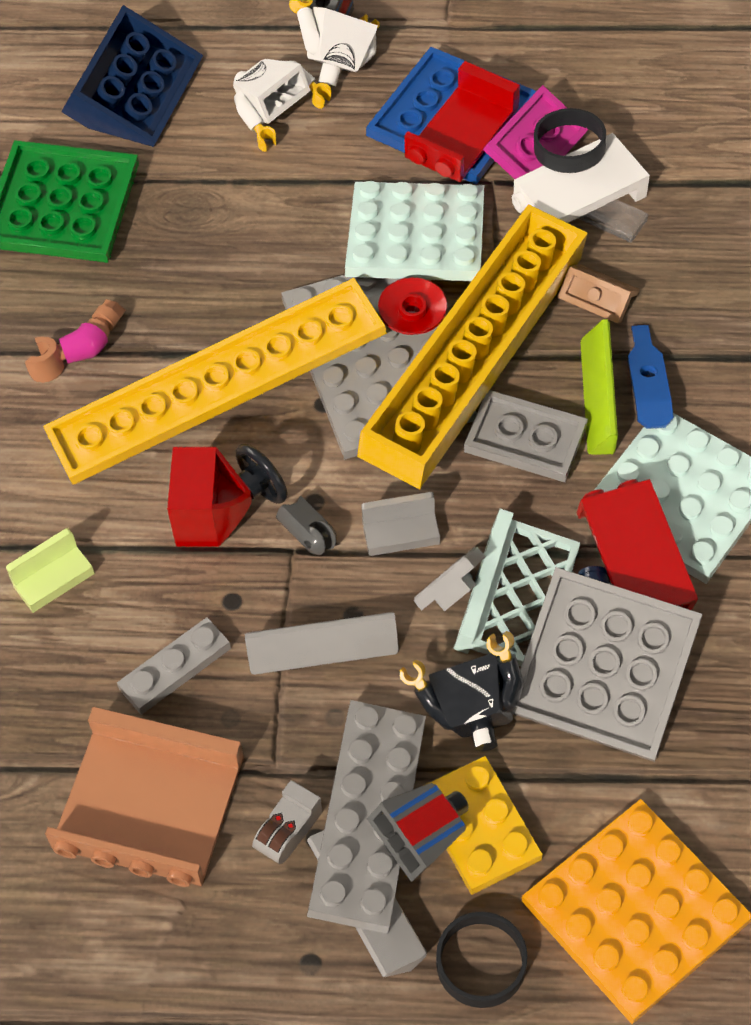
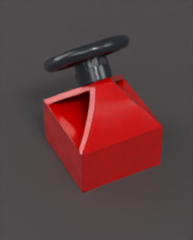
[167,444,288,547]

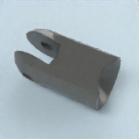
[276,496,337,555]

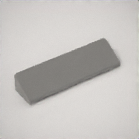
[244,612,399,675]
[307,830,427,978]

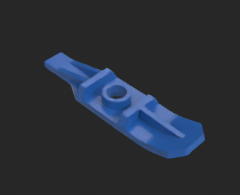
[628,325,674,429]

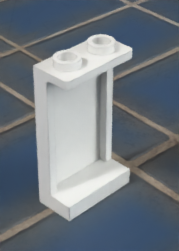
[512,133,650,223]

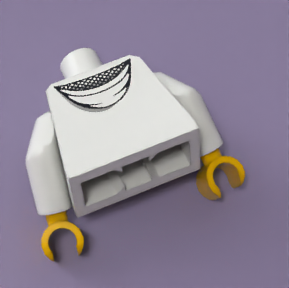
[289,0,380,86]
[233,59,332,152]

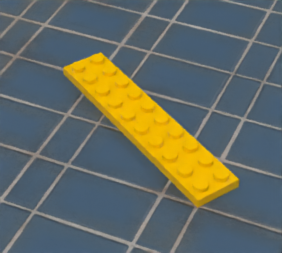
[43,278,387,485]

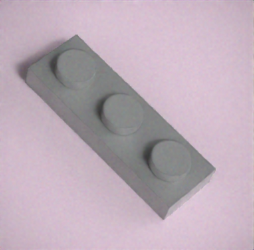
[117,617,231,715]

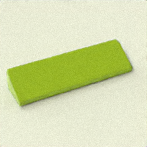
[580,319,618,455]

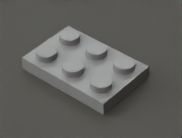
[464,390,588,482]

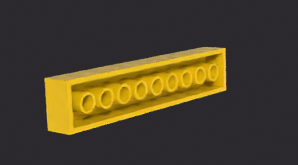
[357,204,588,490]

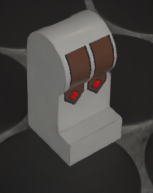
[252,780,322,864]

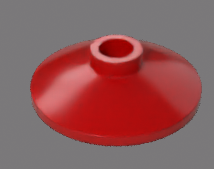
[378,277,447,335]

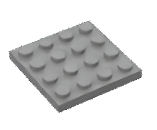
[512,567,702,762]

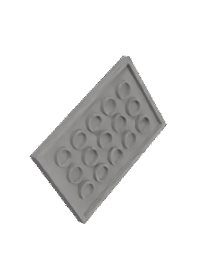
[281,275,477,460]

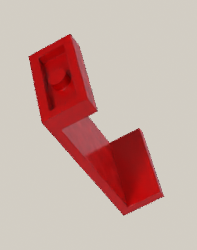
[404,61,520,182]
[576,479,698,610]

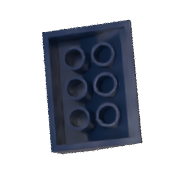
[61,5,203,147]

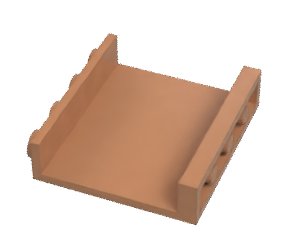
[45,707,244,887]

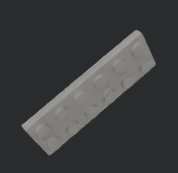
[307,700,426,934]

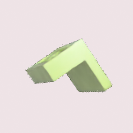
[6,528,95,613]

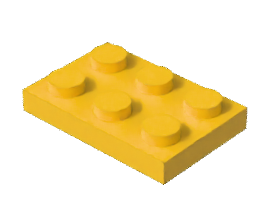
[423,756,542,895]

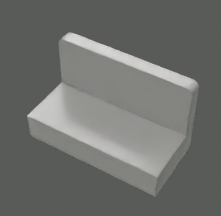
[361,492,440,556]

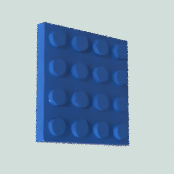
[366,47,536,185]

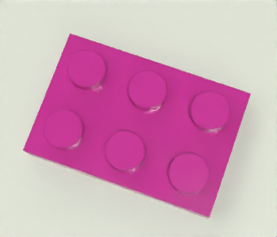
[483,85,589,179]

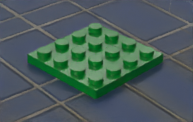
[0,140,139,263]

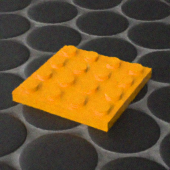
[522,799,751,1024]

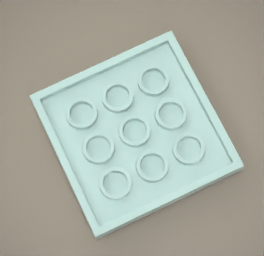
[345,181,484,281]
[595,413,751,584]

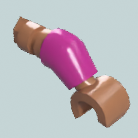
[25,299,126,383]

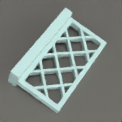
[453,509,580,666]

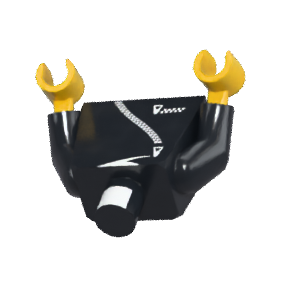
[400,631,524,752]

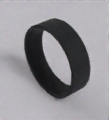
[534,108,606,173]
[436,912,527,1008]

